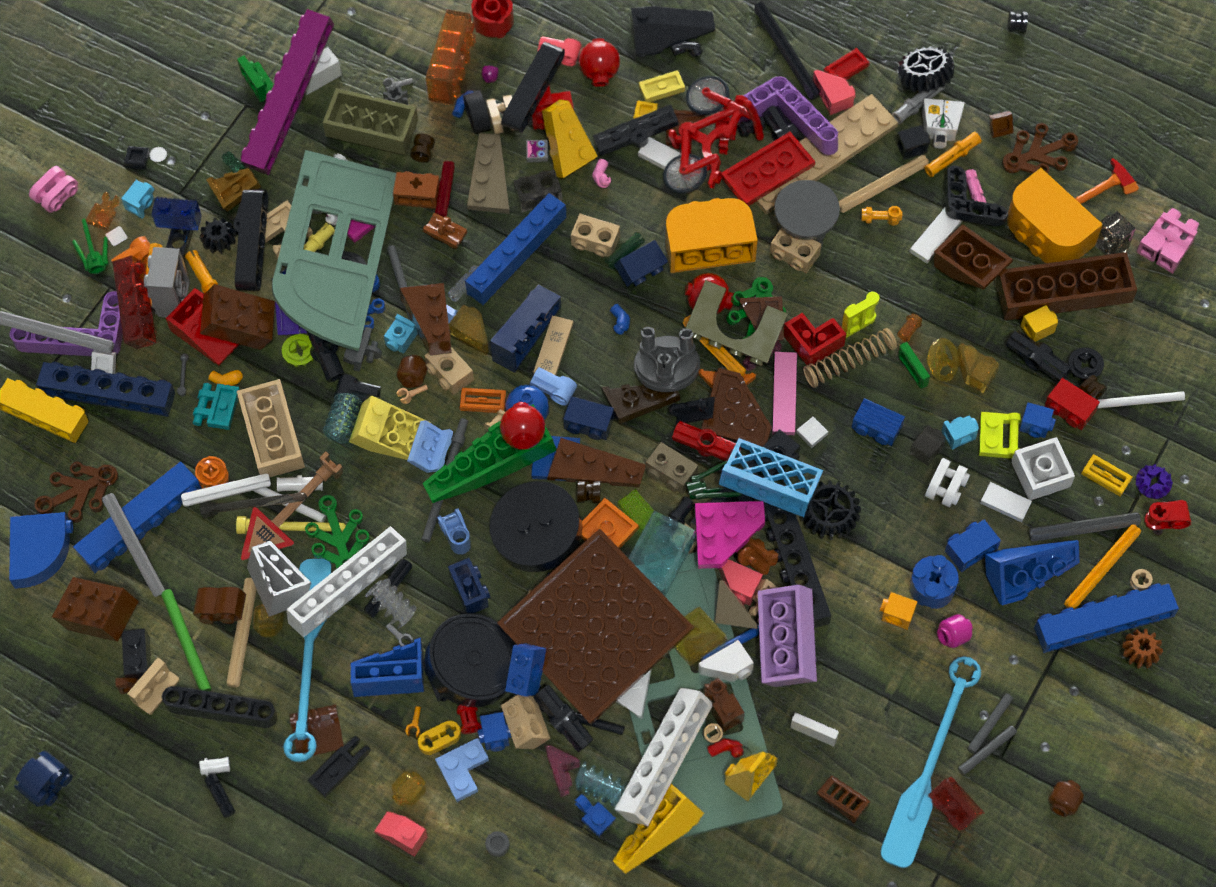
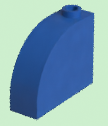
[9,512,73,589]

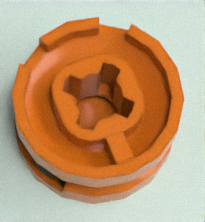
[195,456,229,489]

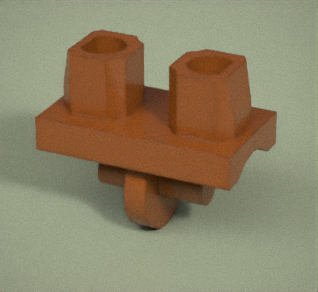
[423,213,468,249]
[737,538,779,575]

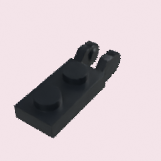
[308,736,371,798]

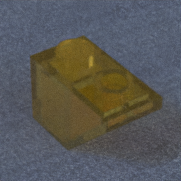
[956,343,1000,393]

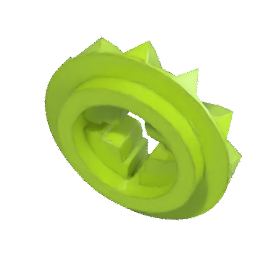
[282,334,313,367]

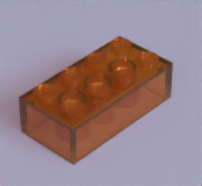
[426,9,476,105]

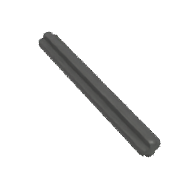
[1029,512,1141,541]

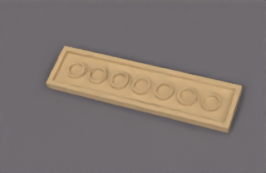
[755,94,898,215]

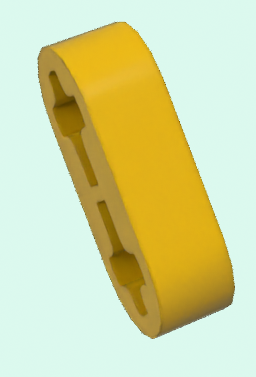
[418,721,461,755]

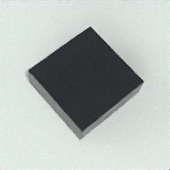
[124,146,150,170]

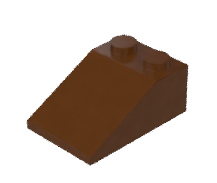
[934,224,1013,289]

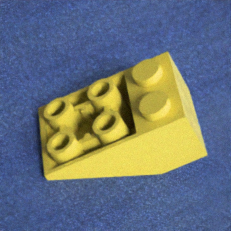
[349,396,431,460]

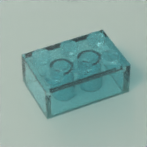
[629,511,696,596]

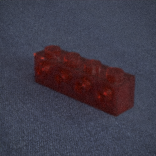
[112,255,156,349]

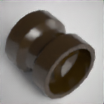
[410,133,435,163]
[577,481,601,503]

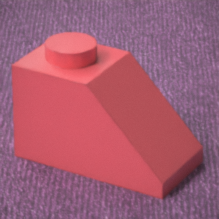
[813,70,856,115]
[718,559,763,606]
[374,812,428,857]

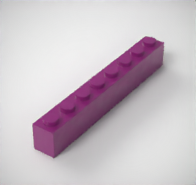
[241,9,334,175]

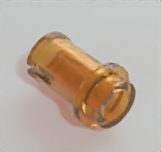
[897,313,922,342]

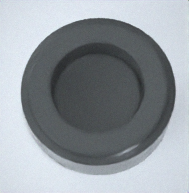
[485,831,510,857]

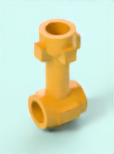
[861,206,902,226]

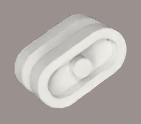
[925,458,970,508]

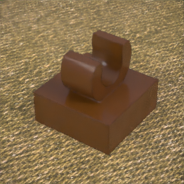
[989,111,1014,138]

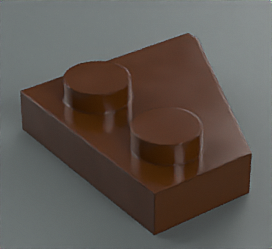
[740,296,784,342]

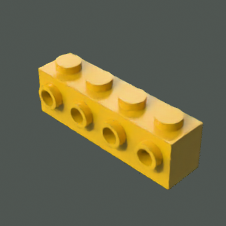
[0,378,89,443]

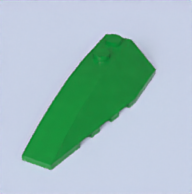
[422,404,557,503]

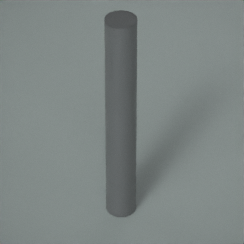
[967,693,1013,754]
[958,725,1017,776]

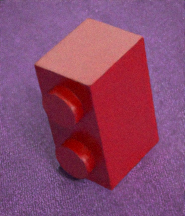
[1045,378,1100,431]

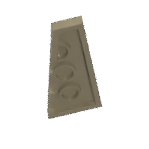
[467,133,510,214]

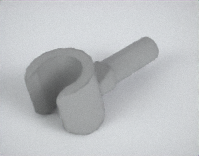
[383,78,413,91]
[386,623,413,647]

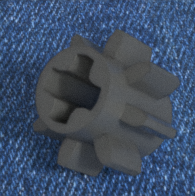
[383,85,408,105]

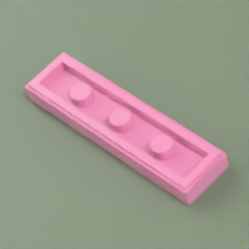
[772,352,797,436]

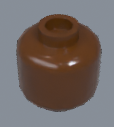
[396,355,428,388]
[1048,780,1084,817]

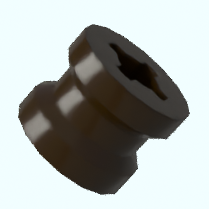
[1079,375,1107,400]

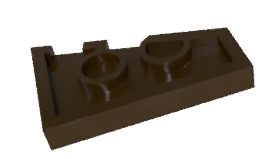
[601,384,680,424]

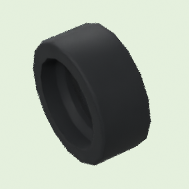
[463,91,491,133]

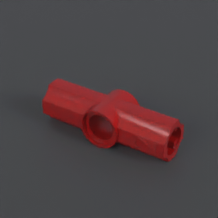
[672,421,741,461]

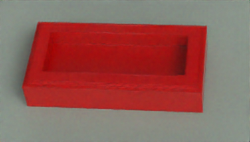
[824,48,869,80]

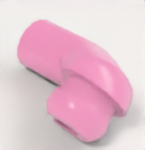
[592,159,611,188]

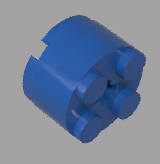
[909,555,959,609]

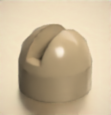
[703,723,723,743]

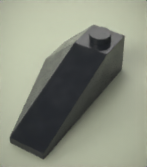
[631,6,715,57]

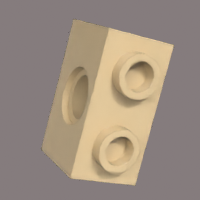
[424,347,474,395]

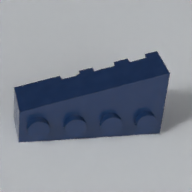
[490,285,561,373]

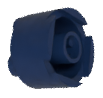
[14,751,72,807]

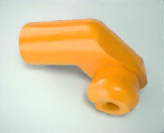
[209,370,243,386]

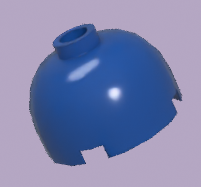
[505,385,549,421]

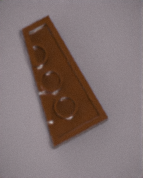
[547,438,646,488]

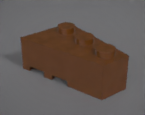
[400,283,452,356]

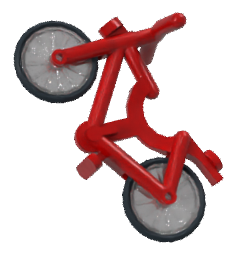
[663,76,764,194]

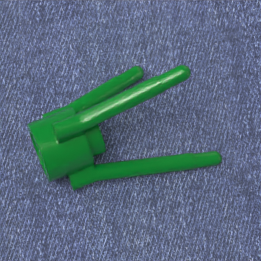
[72,218,109,274]

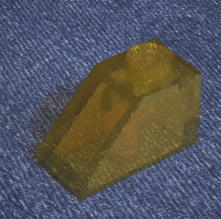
[449,304,489,355]

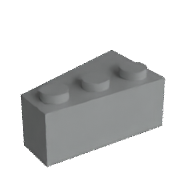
[247,541,311,617]

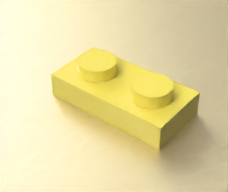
[639,70,685,102]

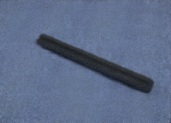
[754,1,820,100]

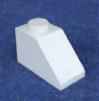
[698,640,754,682]

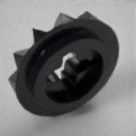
[1068,347,1104,381]

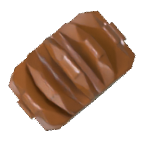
[1122,628,1163,669]

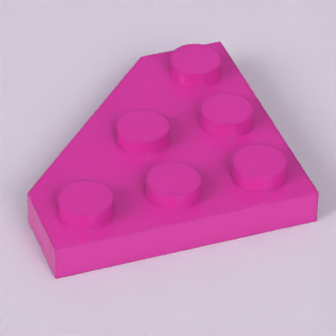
[695,501,765,569]

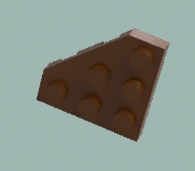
[701,368,772,447]

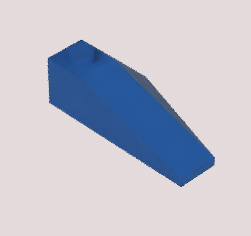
[985,540,1080,605]

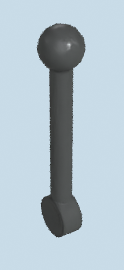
[177,353,189,397]

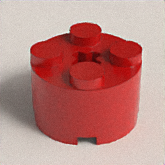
[471,0,514,38]

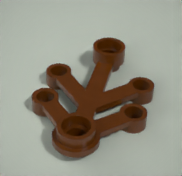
[1002,123,1078,174]
[34,462,118,523]

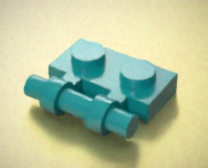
[193,383,240,430]

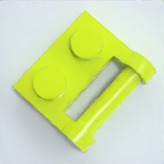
[841,292,879,338]
[979,412,1021,459]

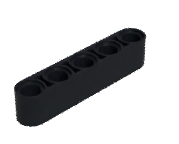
[501,42,565,133]
[235,189,268,291]
[162,686,278,728]

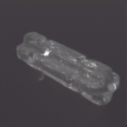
[448,265,478,301]

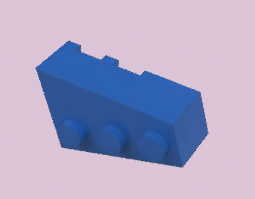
[351,638,424,697]

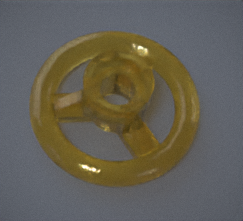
[927,338,959,382]

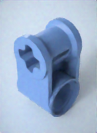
[437,508,471,554]

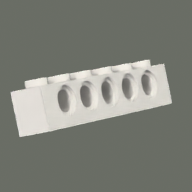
[286,526,407,638]
[615,688,713,826]

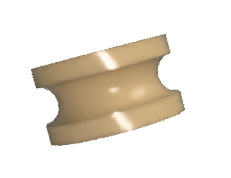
[1130,569,1153,592]

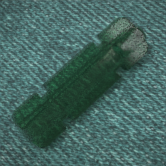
[222,151,247,173]

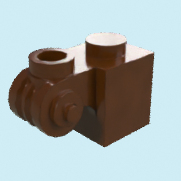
[704,678,745,732]

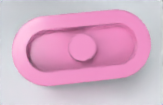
[29,166,78,213]

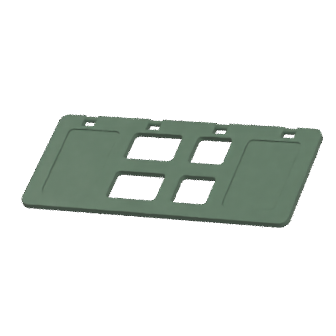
[629,552,783,839]

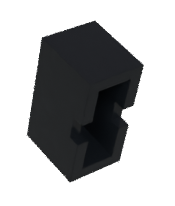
[122,628,151,680]

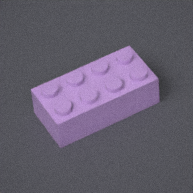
[758,585,817,687]

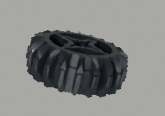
[898,46,955,94]
[801,480,861,541]

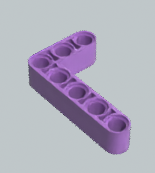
[739,77,839,155]
[10,291,127,356]

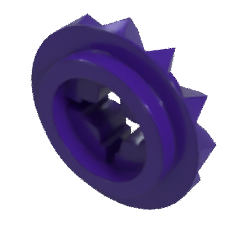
[1136,464,1173,499]

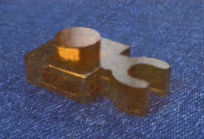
[86,192,120,231]

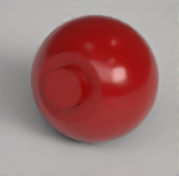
[579,38,620,87]
[685,273,734,315]
[500,402,545,450]

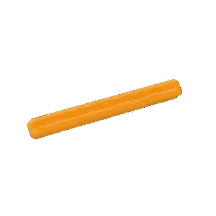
[1064,524,1141,610]

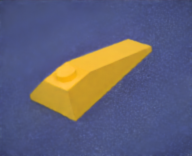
[725,752,778,802]
[613,784,704,874]

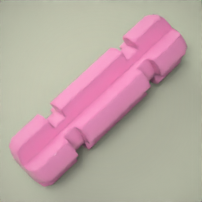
[965,169,986,202]

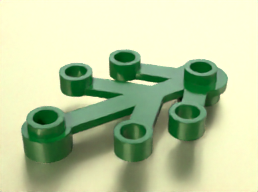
[726,277,786,339]
[305,495,370,569]

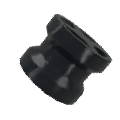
[1008,11,1028,33]

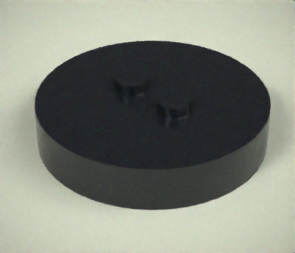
[490,481,583,572]
[425,614,516,707]

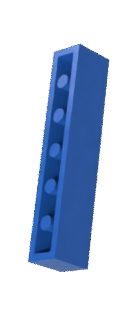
[465,193,566,305]
[73,461,201,574]
[1034,584,1179,653]

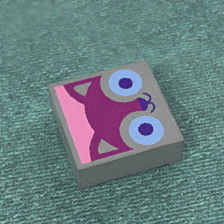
[526,140,548,162]

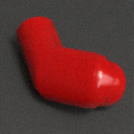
[707,739,744,758]

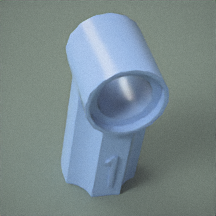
[530,367,577,406]

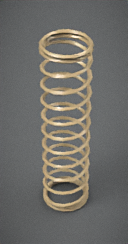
[804,328,897,388]

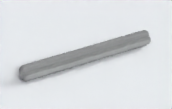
[102,493,165,597]

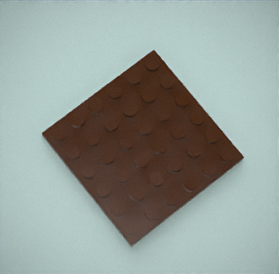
[497,529,695,725]

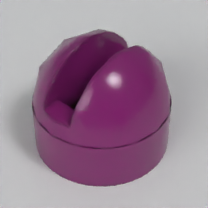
[482,66,499,83]

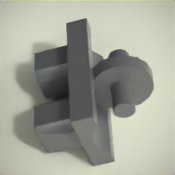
[343,327,382,372]

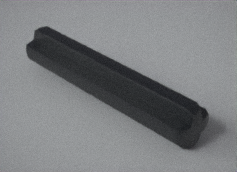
[364,559,412,617]

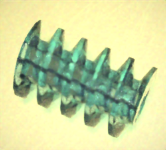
[323,393,362,444]
[575,761,628,807]

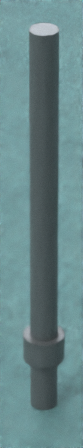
[421,418,469,543]

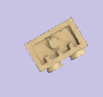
[127,658,180,715]

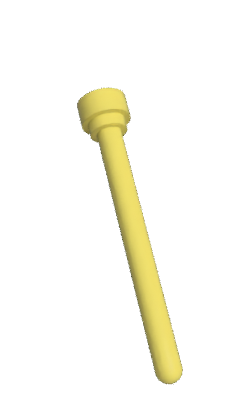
[236,516,346,534]

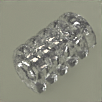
[365,579,416,629]

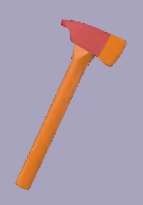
[1075,158,1139,204]

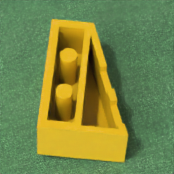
[542,100,598,178]

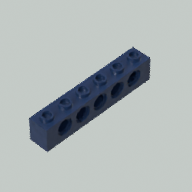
[36,362,175,417]

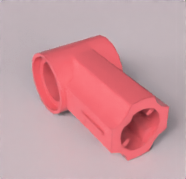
[538,36,582,66]

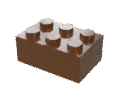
[200,284,275,350]
[52,577,139,642]

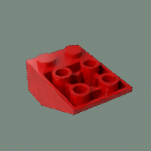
[165,288,239,366]

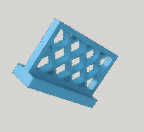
[719,438,823,517]

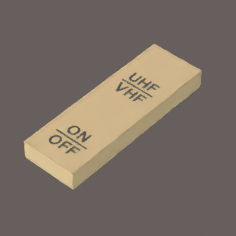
[534,315,573,376]

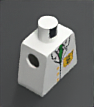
[922,98,964,149]

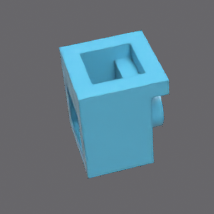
[121,180,155,219]
[384,314,418,354]
[941,415,979,450]

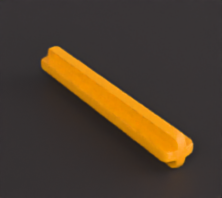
[683,315,746,376]

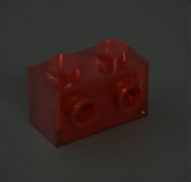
[928,777,984,832]

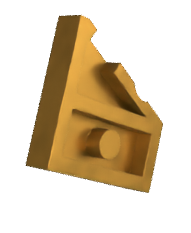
[206,168,261,212]

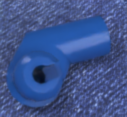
[452,91,474,118]
[610,304,630,335]

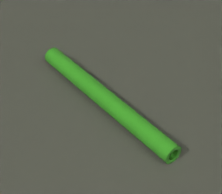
[161,589,212,692]

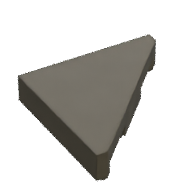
[715,580,759,629]

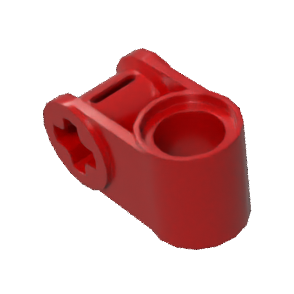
[1144,500,1191,530]

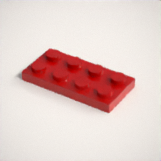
[721,132,815,206]

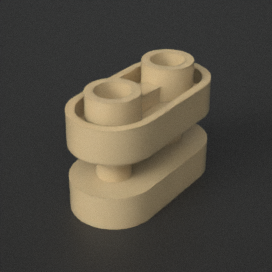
[486,95,513,134]

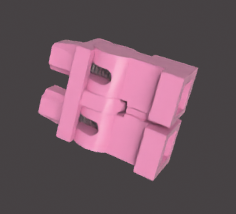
[1137,208,1199,273]

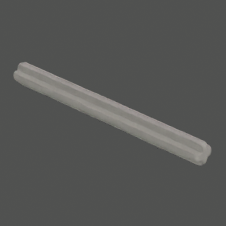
[0,311,114,353]

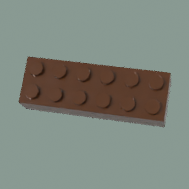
[995,252,1137,321]

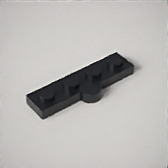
[593,104,679,156]

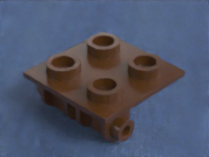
[290,705,344,756]

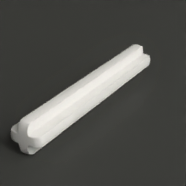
[181,474,271,507]

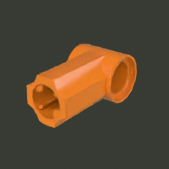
[111,236,150,276]

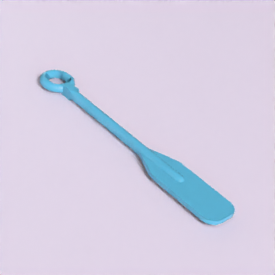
[284,559,332,762]
[881,656,981,868]

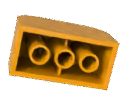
[1007,168,1103,263]
[666,198,758,273]

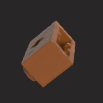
[393,171,440,209]

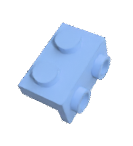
[407,420,453,473]

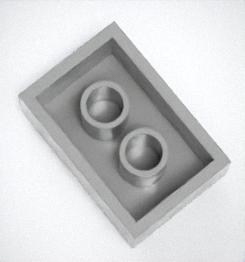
[144,247,190,317]

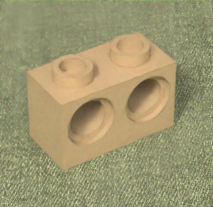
[571,214,620,258]
[770,228,821,274]
[501,695,550,749]

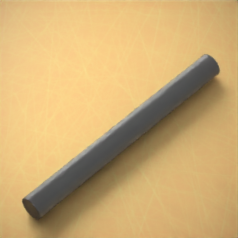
[387,245,412,321]

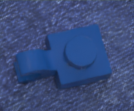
[575,794,616,837]

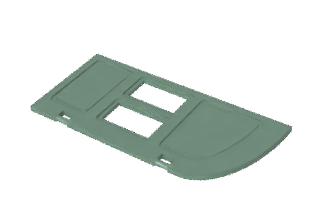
[272,150,396,351]

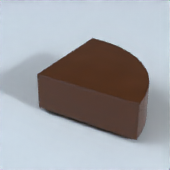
[115,678,138,694]

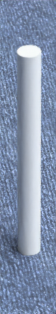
[1097,392,1185,409]
[253,487,326,522]

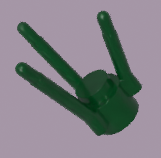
[686,461,742,500]

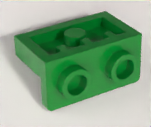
[237,55,274,102]

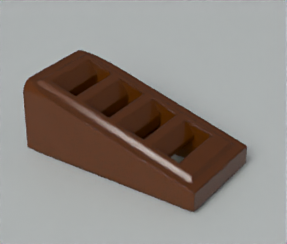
[817,775,870,824]

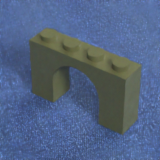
[686,280,788,366]

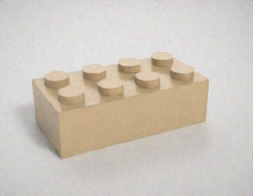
[237,379,305,477]

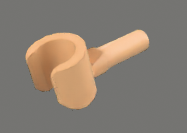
[396,384,428,404]

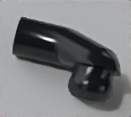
[671,41,702,57]

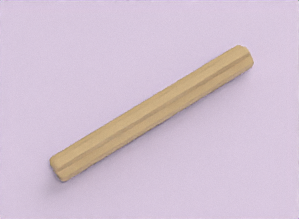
[839,155,928,213]
[226,578,257,688]

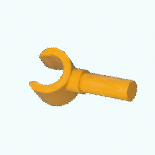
[405,706,421,738]

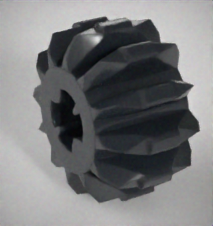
[199,217,237,254]

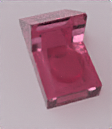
[545,745,580,797]

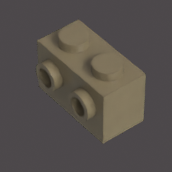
[646,442,698,495]

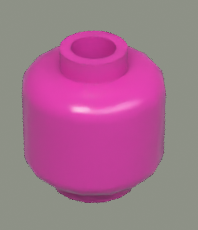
[937,614,973,648]

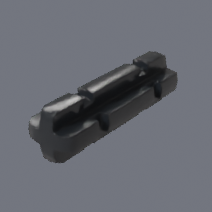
[204,773,235,818]

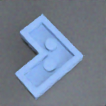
[435,738,489,802]

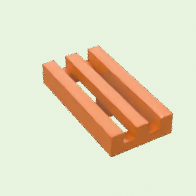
[460,388,506,413]

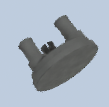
[774,180,840,247]
[634,327,700,392]

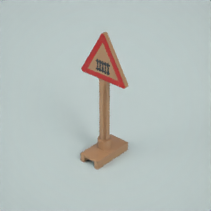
[241,452,343,561]

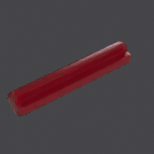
[435,161,455,217]

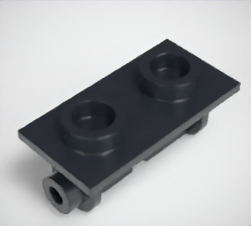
[669,397,715,424]

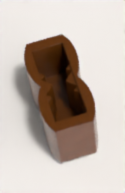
[193,587,246,624]

